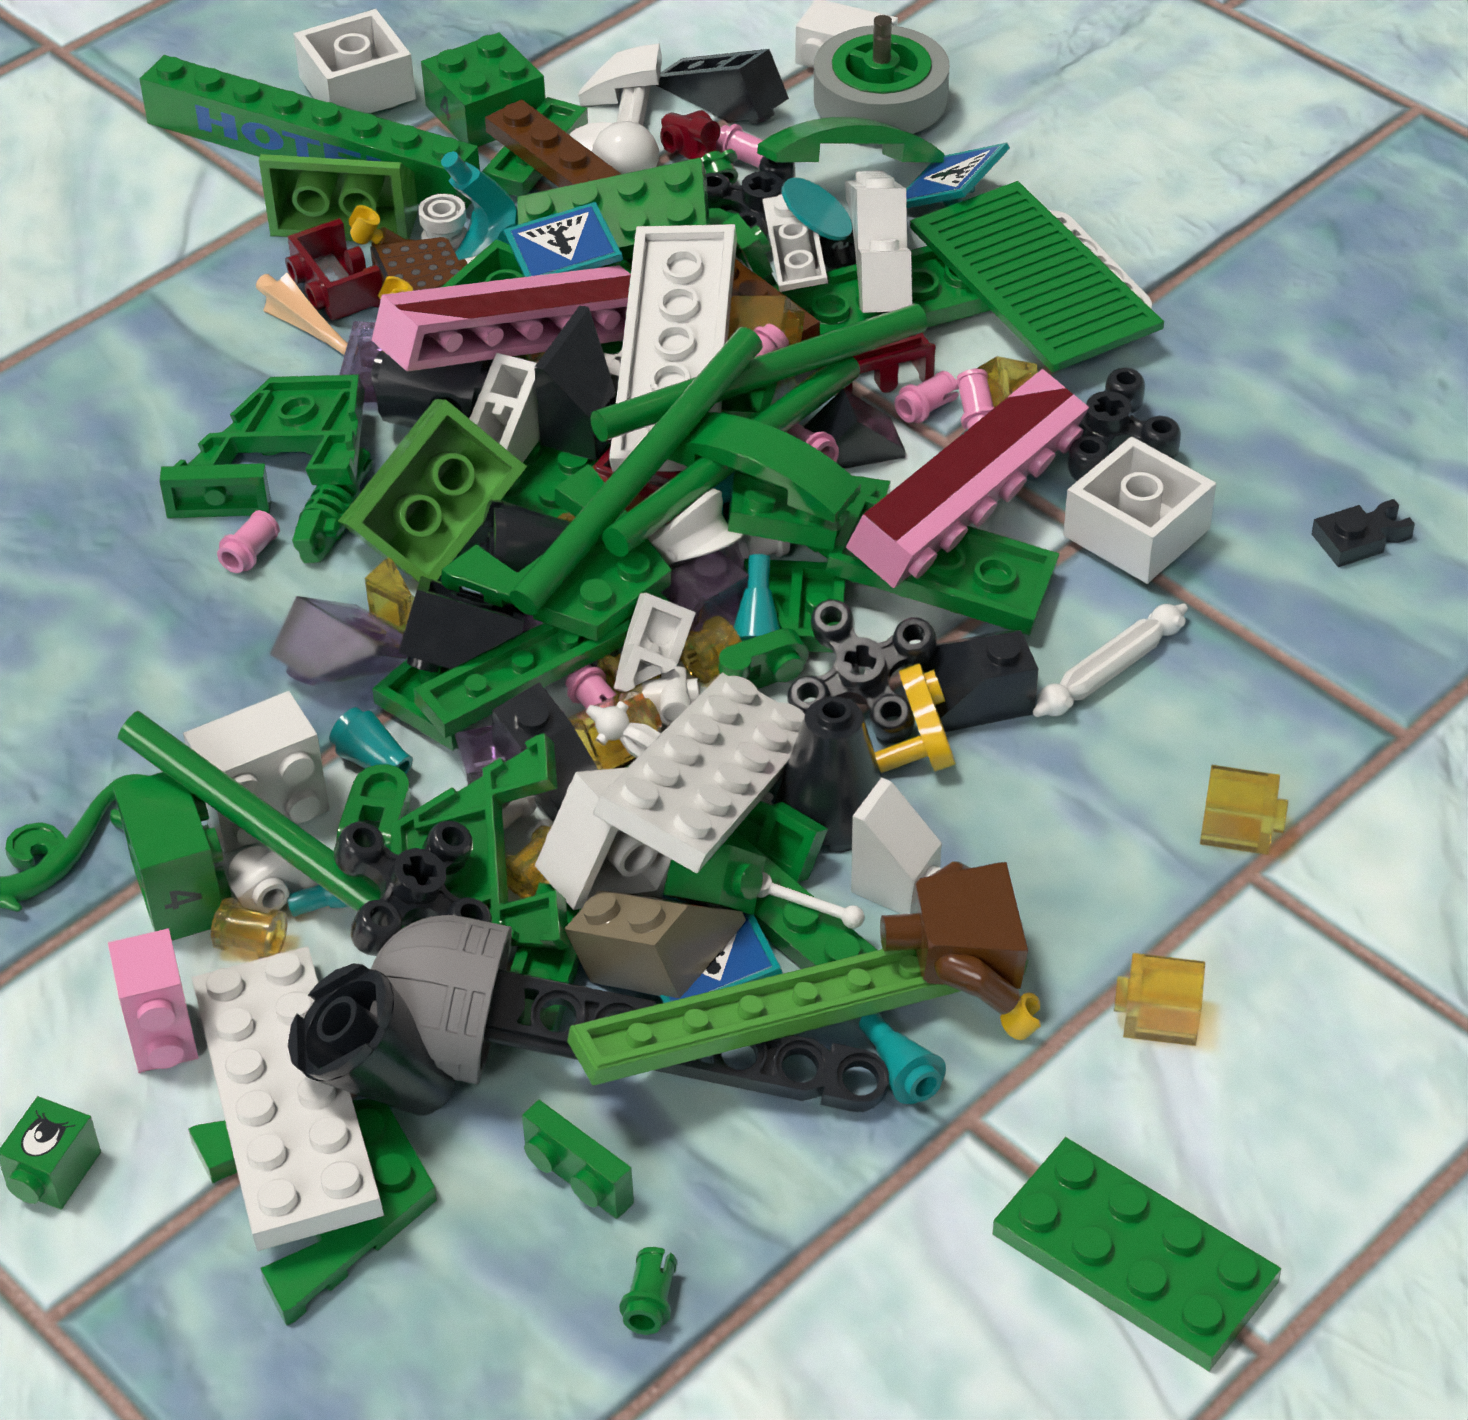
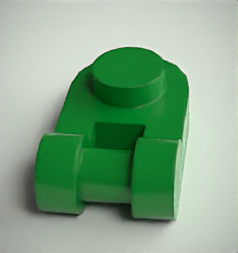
[718,628,809,690]
[336,764,411,851]

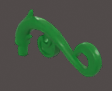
[0,774,148,912]

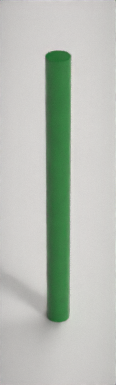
[591,304,927,442]
[509,327,763,615]
[602,357,860,557]
[117,711,406,929]

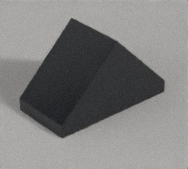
[803,388,905,469]

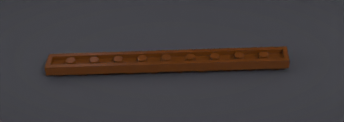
[485,100,820,345]

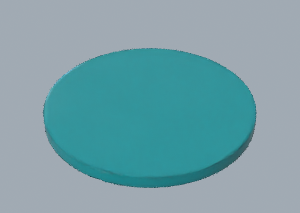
[782,177,852,240]

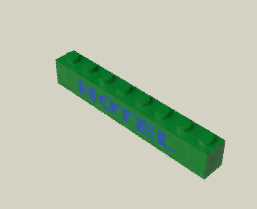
[139,55,480,209]

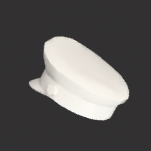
[648,489,744,566]

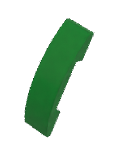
[757,117,944,163]
[668,412,861,523]

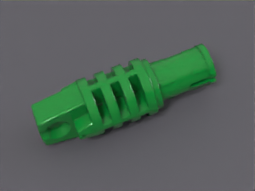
[292,446,374,563]

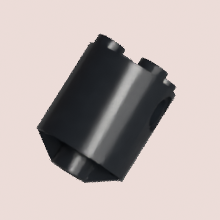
[371,350,516,428]

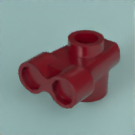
[660,110,721,160]

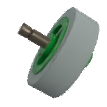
[814,15,950,134]

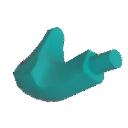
[441,151,518,260]

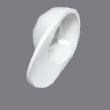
[569,121,659,174]

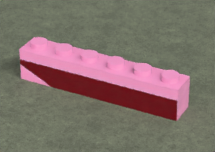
[372,265,631,372]
[846,369,1089,588]

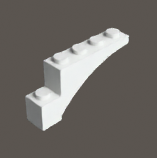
[845,171,912,313]

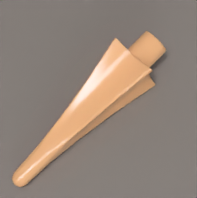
[256,273,352,355]

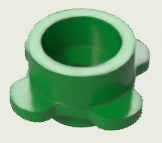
[702,149,738,184]

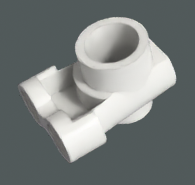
[642,666,701,726]
[228,846,317,917]

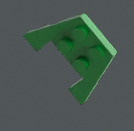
[174,374,365,485]
[442,464,672,642]
[390,733,570,950]
[188,1098,437,1326]

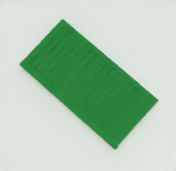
[910,181,1164,373]

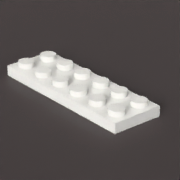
[609,224,737,472]
[592,672,805,873]
[192,946,384,1251]

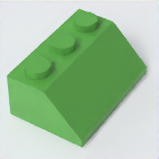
[259,154,418,242]
[338,399,527,583]

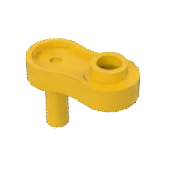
[875,663,956,773]

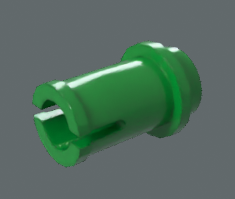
[619,1247,677,1335]

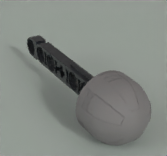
[370,915,889,1112]

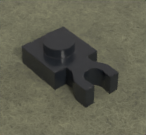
[1311,499,1415,567]

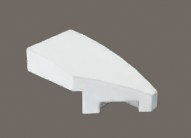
[578,44,662,106]
[614,593,696,692]

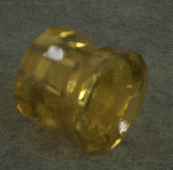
[680,616,742,684]

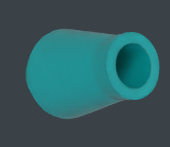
[329,707,413,774]

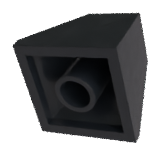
[534,305,616,461]
[398,576,525,673]
[901,630,1039,732]

